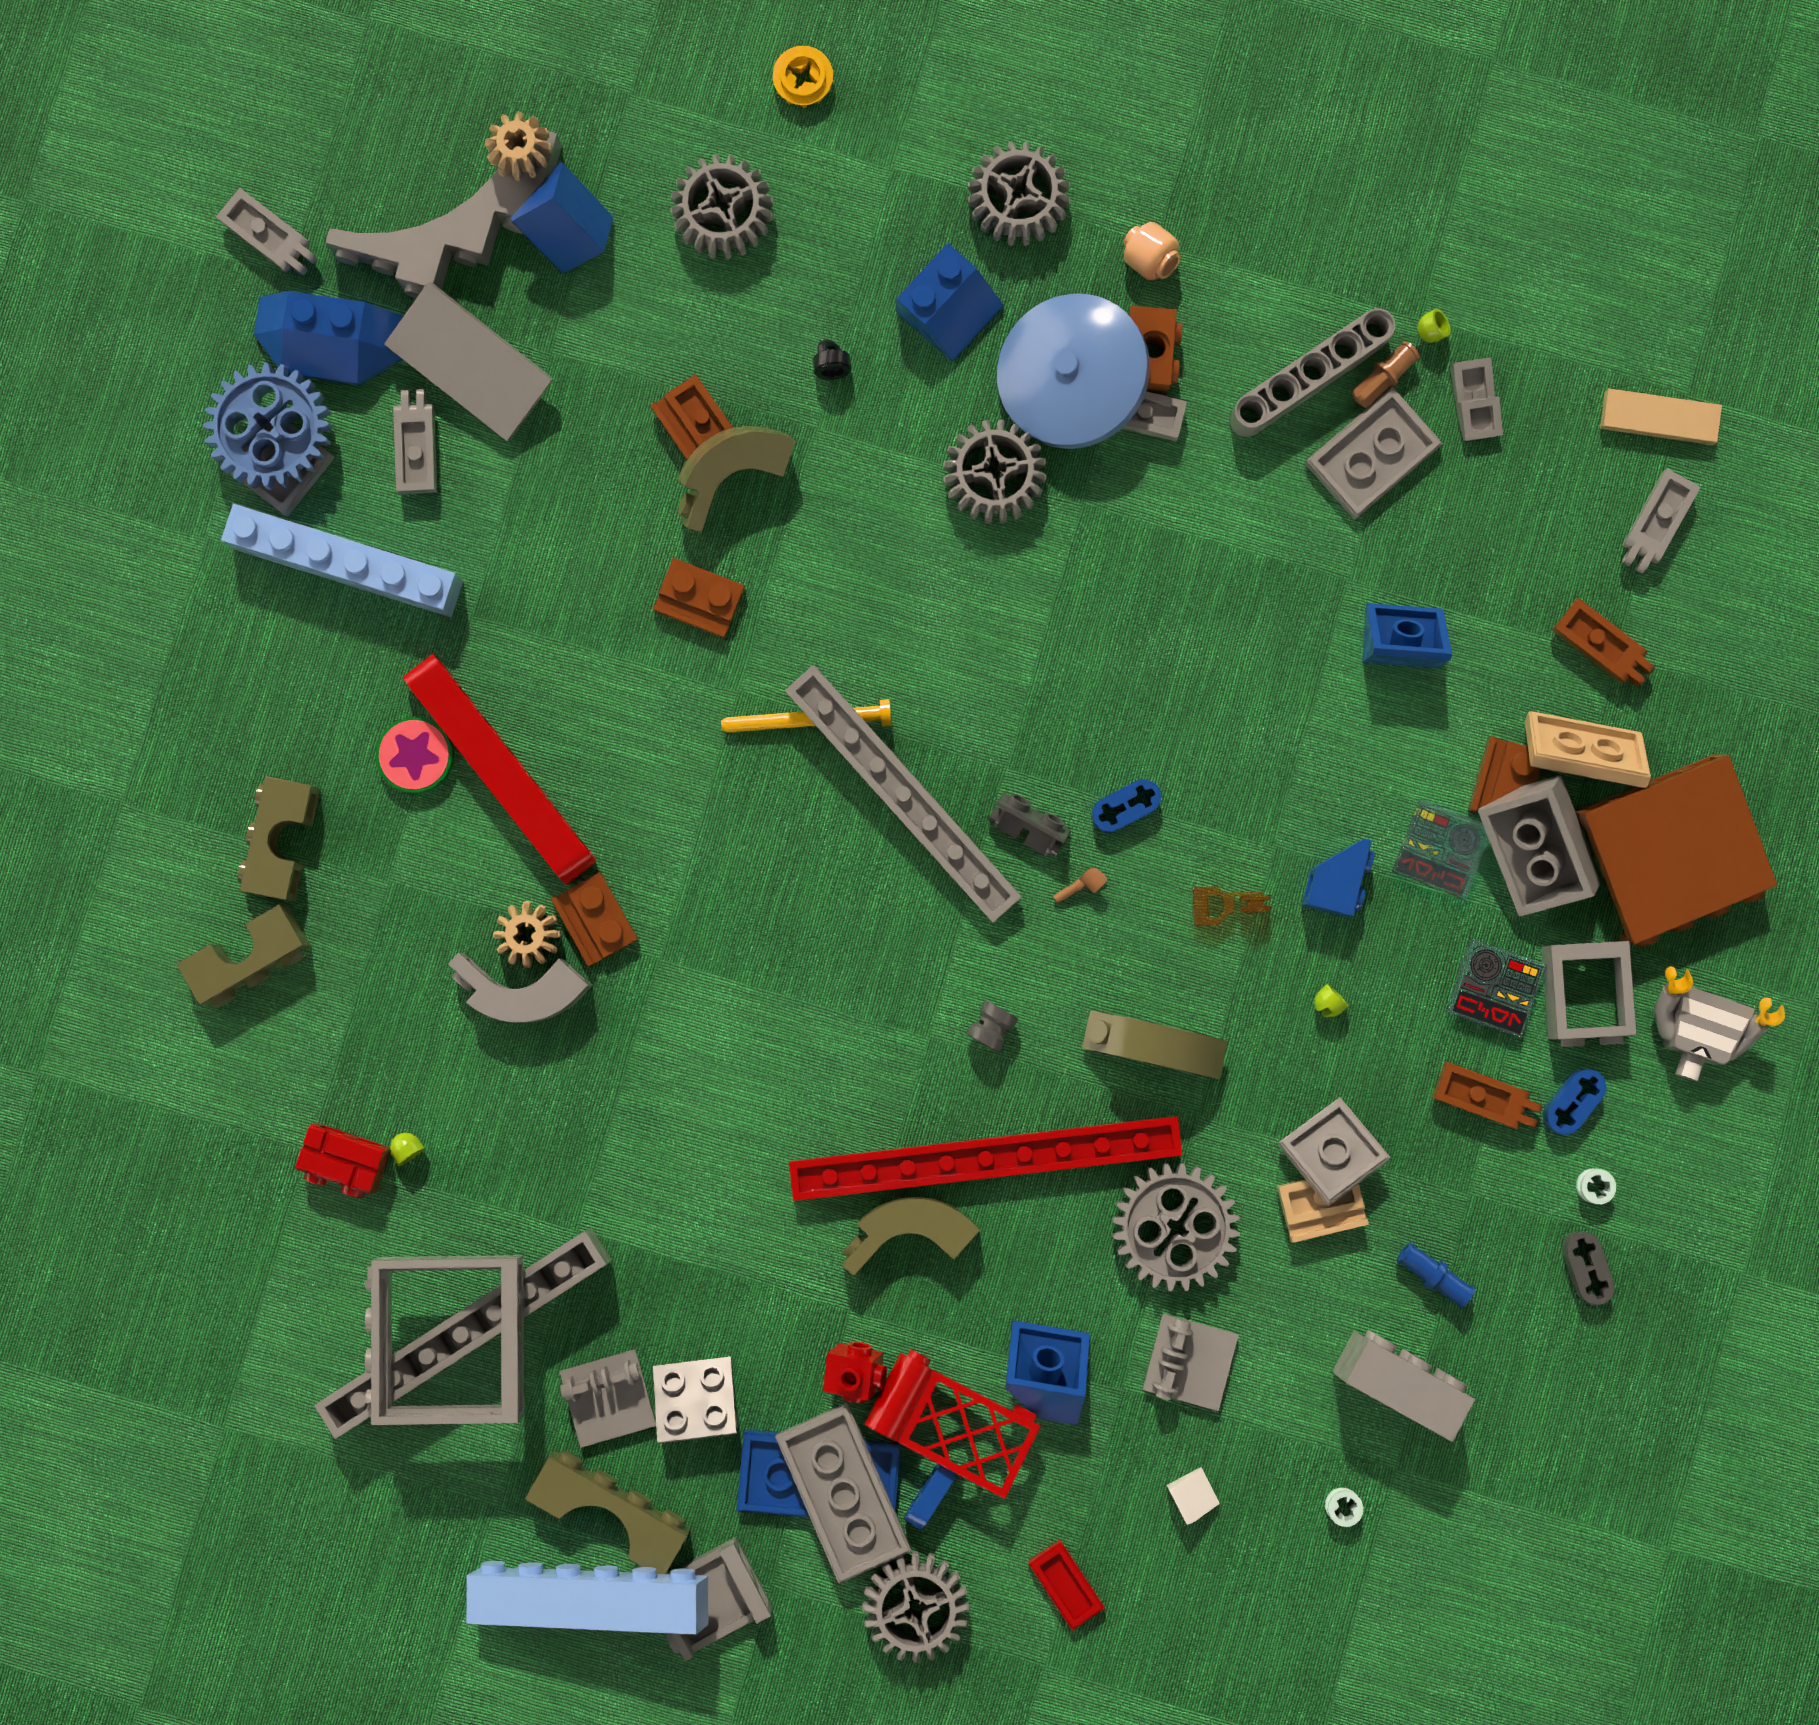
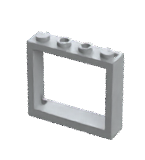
[365,1255,524,1425]

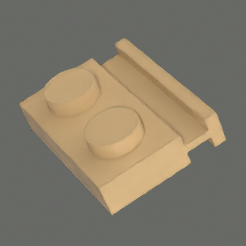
[1277,1179,1369,1243]

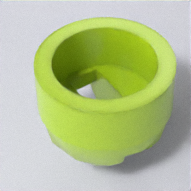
[1417,308,1451,343]
[1314,983,1349,1018]
[390,1133,425,1166]

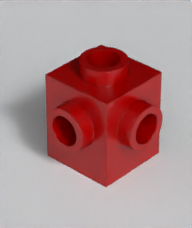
[823,1342,887,1403]

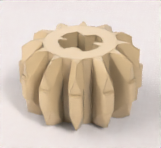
[485,111,552,182]
[493,901,561,968]

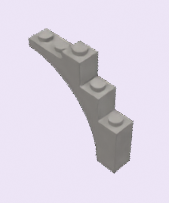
[325,131,562,298]

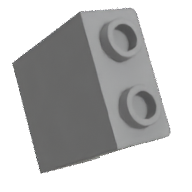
[665,1537,773,1661]

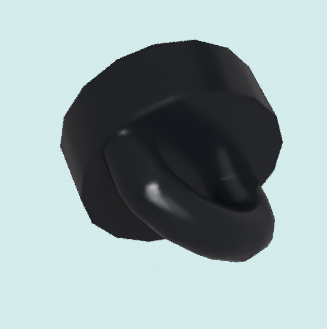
[813,339,852,380]

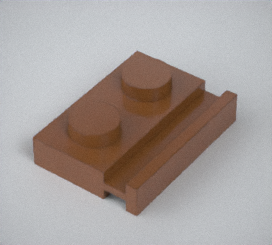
[650,374,733,460]
[653,558,745,639]
[1468,736,1541,813]
[551,872,639,967]

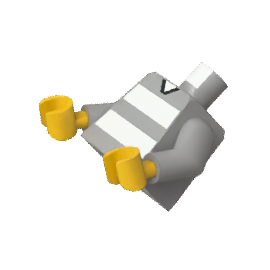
[1653,967,1785,1082]

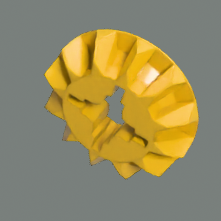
[773,46,833,108]

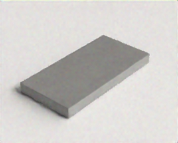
[384,282,554,441]
[775,1402,912,1584]

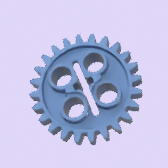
[203,363,333,490]

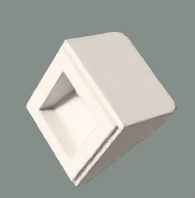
[1167,1467,1220,1525]

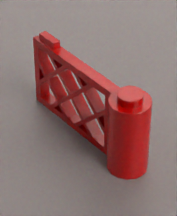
[864,1349,1041,1499]

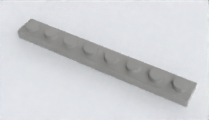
[785,665,1022,922]

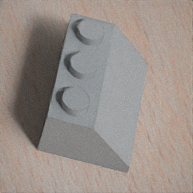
[1478,775,1602,917]

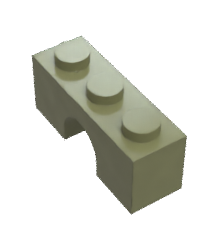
[238,776,320,902]
[176,904,311,1008]

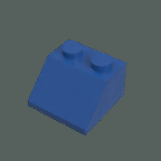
[896,243,1003,362]

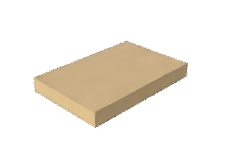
[1525,711,1651,788]

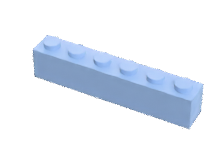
[221,504,463,618]
[466,1561,708,1635]

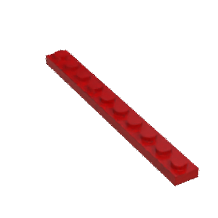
[789,1116,1183,1201]

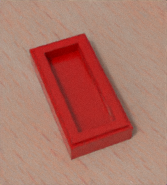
[1028,1539,1105,1631]

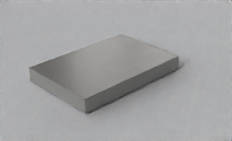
[1305,387,1443,520]

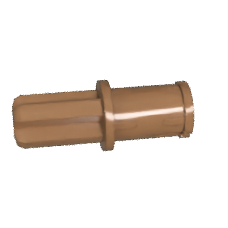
[1352,341,1420,408]

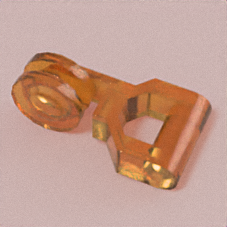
[1192,886,1271,926]

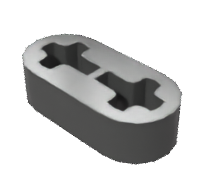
[1562,1231,1615,1305]

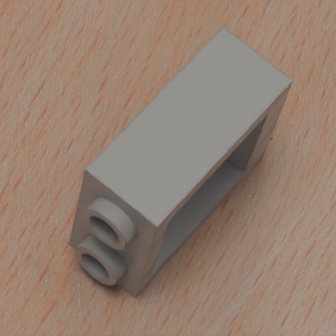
[1541,941,1636,1047]

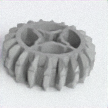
[968,140,1070,246]
[670,154,774,260]
[943,419,1046,524]
[862,1551,969,1663]

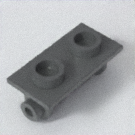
[988,792,1071,857]

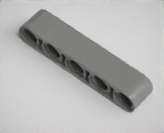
[1230,308,1395,437]

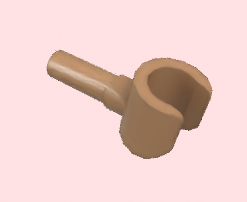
[1053,868,1107,904]

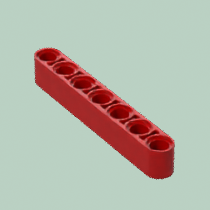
[402,654,597,886]

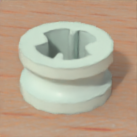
[1576,1168,1616,1204]
[1325,1487,1363,1527]

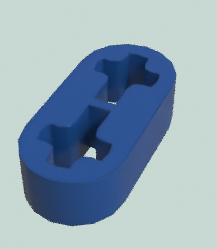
[1091,779,1161,833]
[1543,1069,1607,1135]
[904,1455,959,1530]

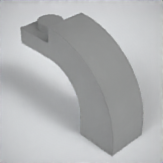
[448,953,592,1023]

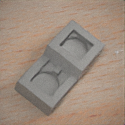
[1450,358,1503,441]

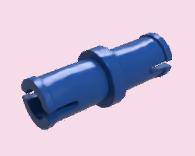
[1396,1242,1476,1309]

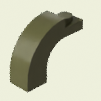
[677,426,796,532]
[1082,1010,1228,1080]
[842,1196,980,1276]

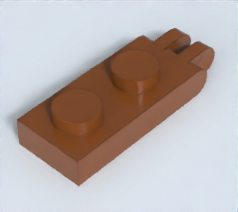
[1552,598,1655,687]
[1432,1062,1543,1130]

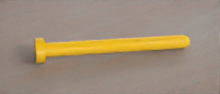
[721,699,892,733]

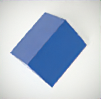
[510,162,613,274]
[1362,603,1452,668]

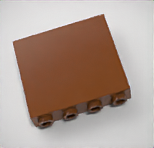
[1575,754,1778,947]

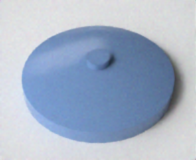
[997,294,1150,449]

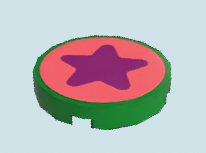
[376,717,454,794]

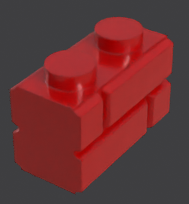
[295,1123,391,1198]

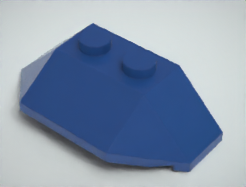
[254,291,404,385]

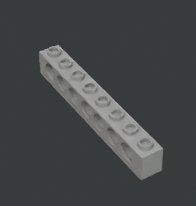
[314,1227,611,1439]

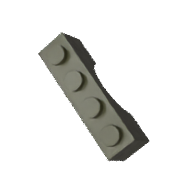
[525,1450,690,1574]

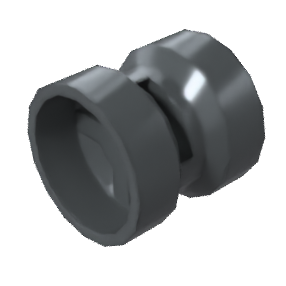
[966,1000,1019,1053]

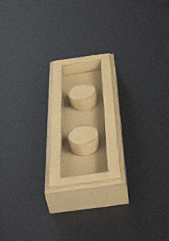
[1600,388,1722,445]

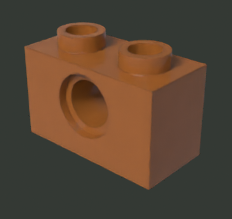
[1128,306,1182,395]

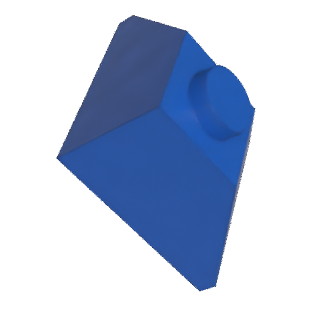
[1005,1320,1090,1425]

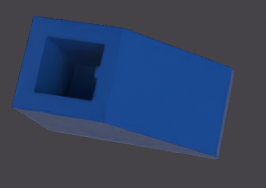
[1301,839,1375,918]

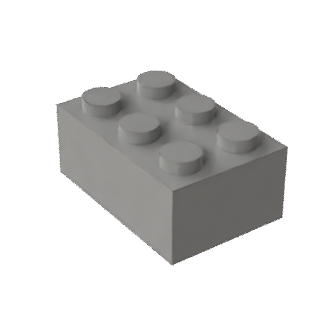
[1332,1330,1475,1442]

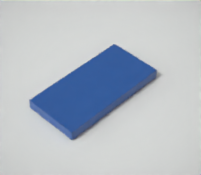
[737,1429,901,1518]

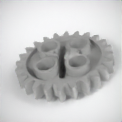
[1112,1163,1240,1291]

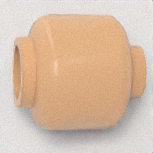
[1124,222,1181,280]

